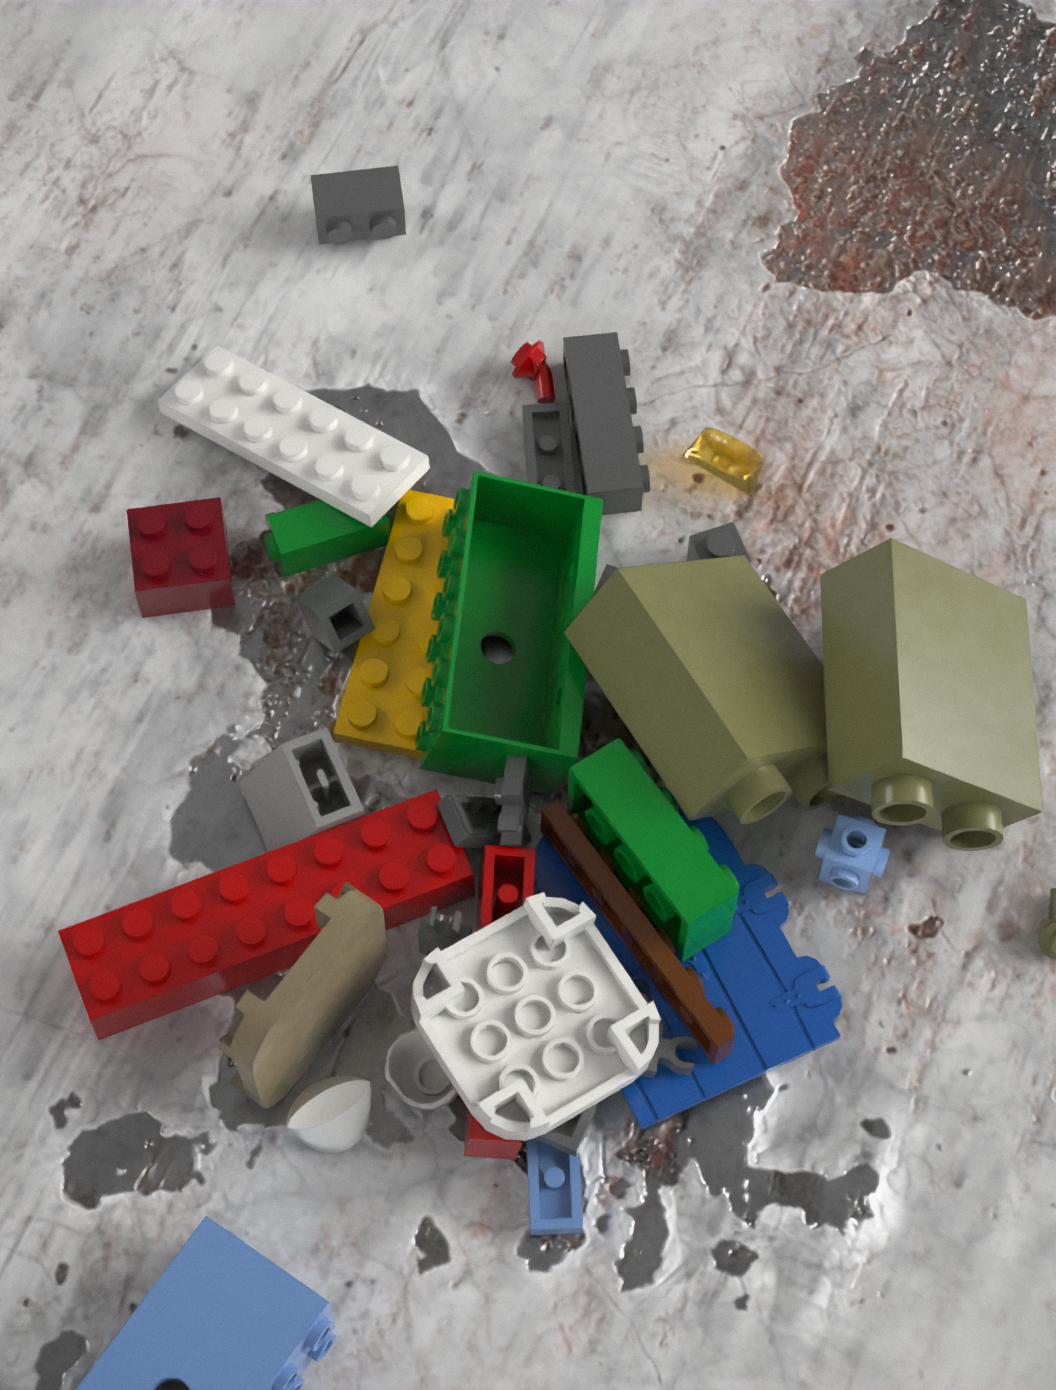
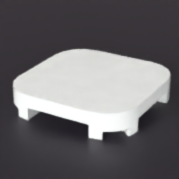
[410,892,661,1141]

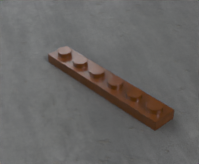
[540,800,735,1065]

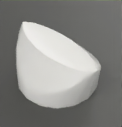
[287,1076,371,1154]

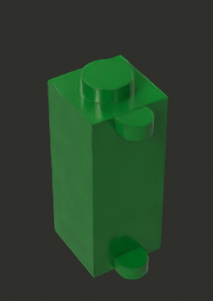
[263,500,390,577]

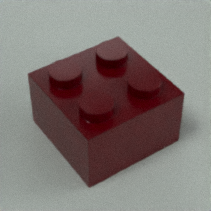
[127,497,236,618]

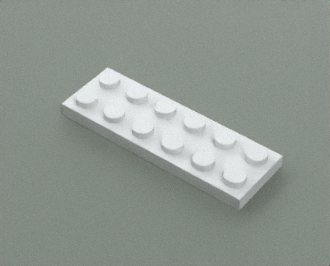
[158,345,430,528]

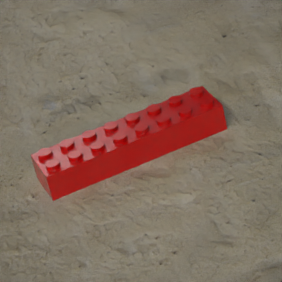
[58,789,475,1040]

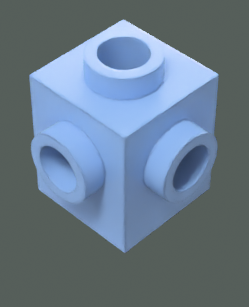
[815,814,890,895]

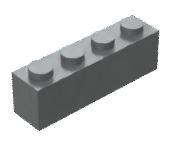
[562,332,650,515]

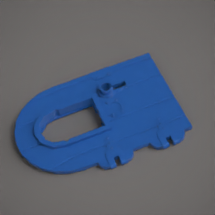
[533,795,842,1130]

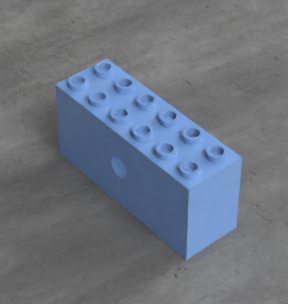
[75,1216,336,1390]

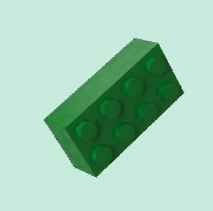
[566,738,739,963]

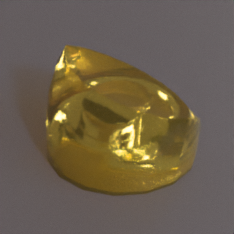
[683,427,765,497]

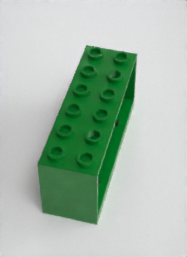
[415,471,603,795]

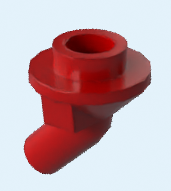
[511,340,555,404]

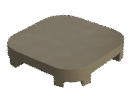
[219,882,388,1109]

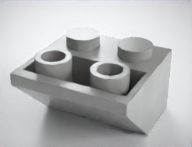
[240,727,365,852]

